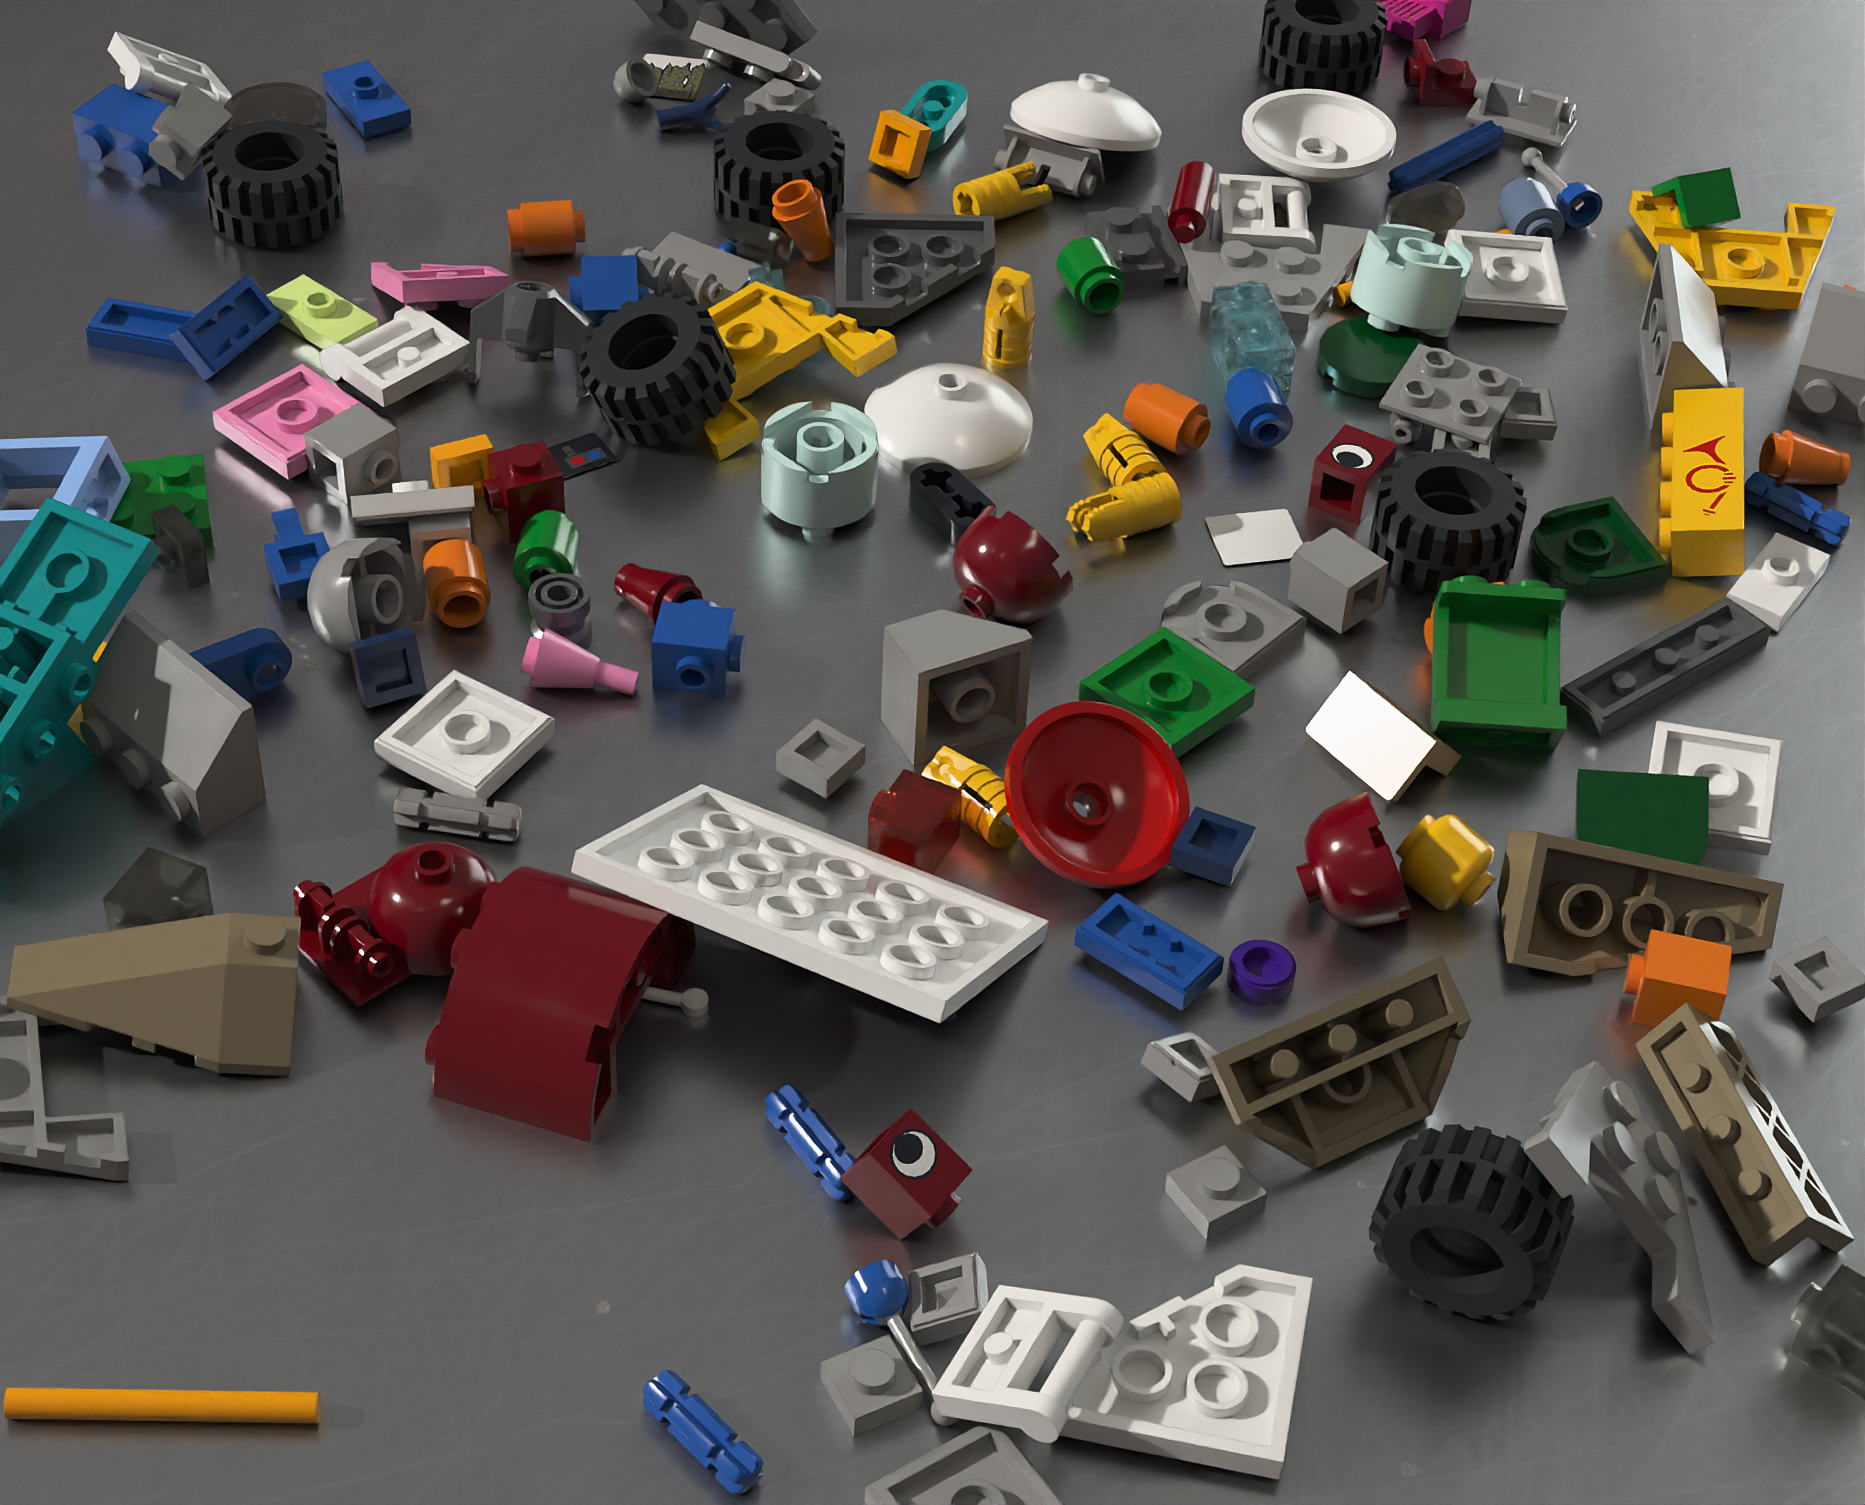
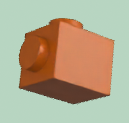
[1623,929,1732,1028]

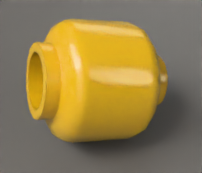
[1396,814,1496,911]

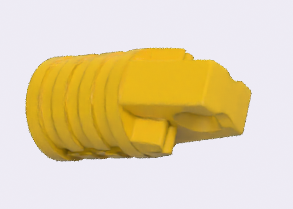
[983,266,1035,369]
[1083,413,1167,487]
[922,746,1019,848]

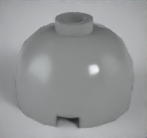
[307,538,426,657]

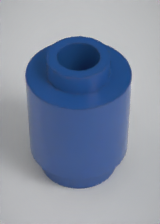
[1224,368,1293,449]

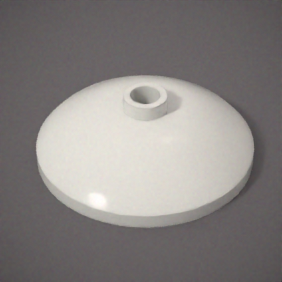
[1010,73,1162,151]
[1242,89,1396,182]
[864,363,1033,478]

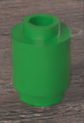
[1056,237,1125,314]
[513,510,580,592]

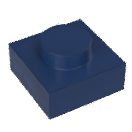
[348,627,427,708]
[1169,806,1256,887]

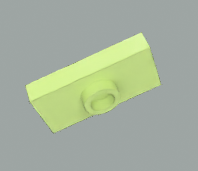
[266,274,379,349]

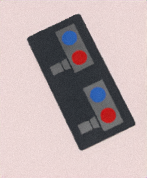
[548,432,617,478]

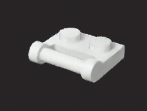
[107,32,232,113]
[1217,173,1316,254]
[319,304,469,408]
[931,1285,1124,1443]

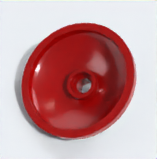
[1004,701,1190,889]

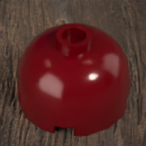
[953,506,1073,626]
[1296,792,1412,929]
[367,841,498,976]

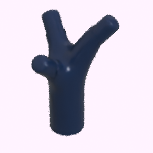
[656,82,732,133]

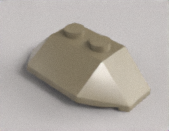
[1206,956,1471,1169]

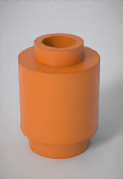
[507,200,585,257]
[1123,382,1211,456]
[423,539,491,628]

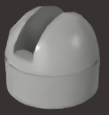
[613,58,658,103]

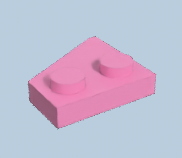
[371,262,509,311]

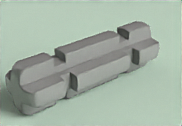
[393,788,522,843]

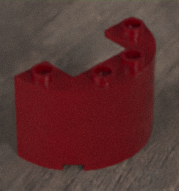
[424,866,696,1143]

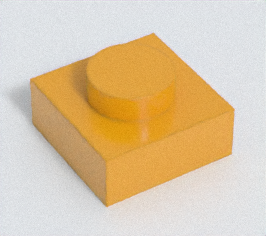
[868,109,932,179]
[430,434,494,499]

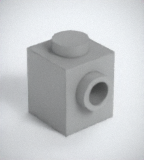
[304,403,401,505]
[1287,527,1388,634]

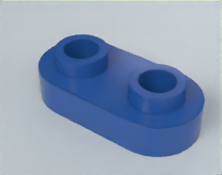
[188,628,292,699]

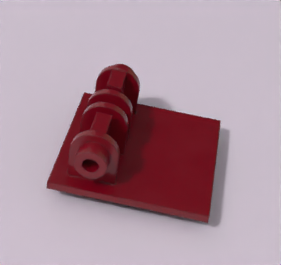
[292,866,413,1007]

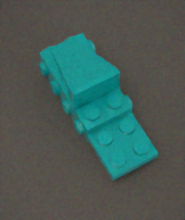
[0,497,161,831]

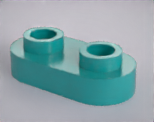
[899,80,968,153]

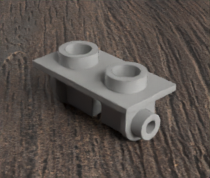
[1465,75,1577,148]
[994,124,1105,198]

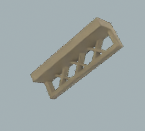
[1635,1002,1855,1266]

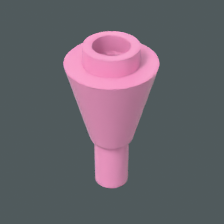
[521,628,639,696]

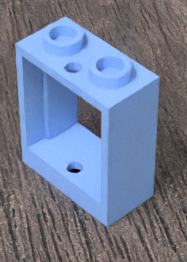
[0,436,131,565]

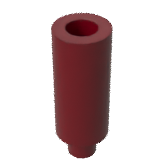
[1168,161,1217,244]

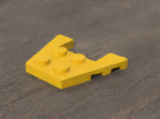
[1629,190,1836,311]
[703,281,898,461]

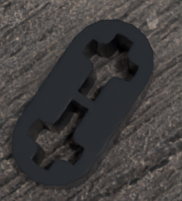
[909,462,997,546]

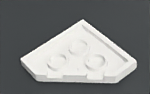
[1059,1264,1313,1480]

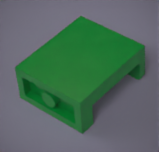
[1431,576,1567,750]

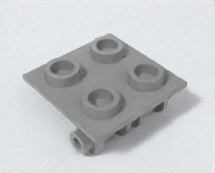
[622,231,762,310]
[1379,344,1523,444]

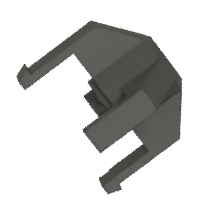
[464,281,592,398]

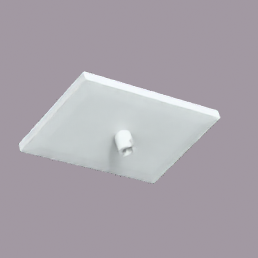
[571,784,1049,1023]

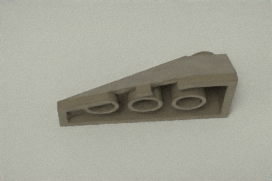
[1497,830,1784,976]
[7,912,301,1076]

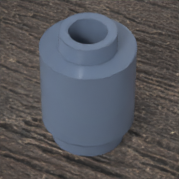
[1499,177,1565,244]

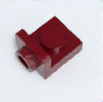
[1403,39,1478,107]

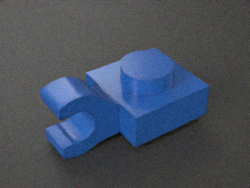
[264,508,330,602]

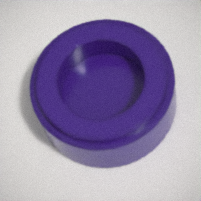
[1227,940,1296,1005]

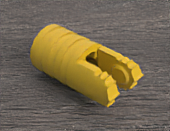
[953,161,1054,222]
[1065,472,1182,543]

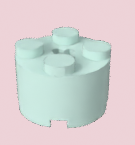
[1350,224,1474,337]
[761,401,879,538]

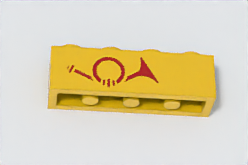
[1659,387,1745,577]

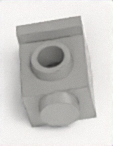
[148,82,233,181]

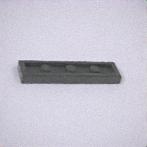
[1560,596,1771,739]

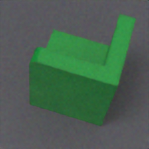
[1651,167,1741,229]

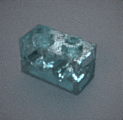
[1207,282,1296,402]

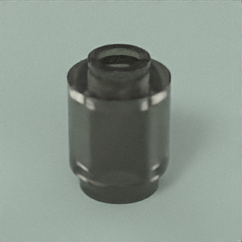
[1386,180,1465,236]

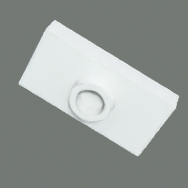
[1727,532,1830,632]

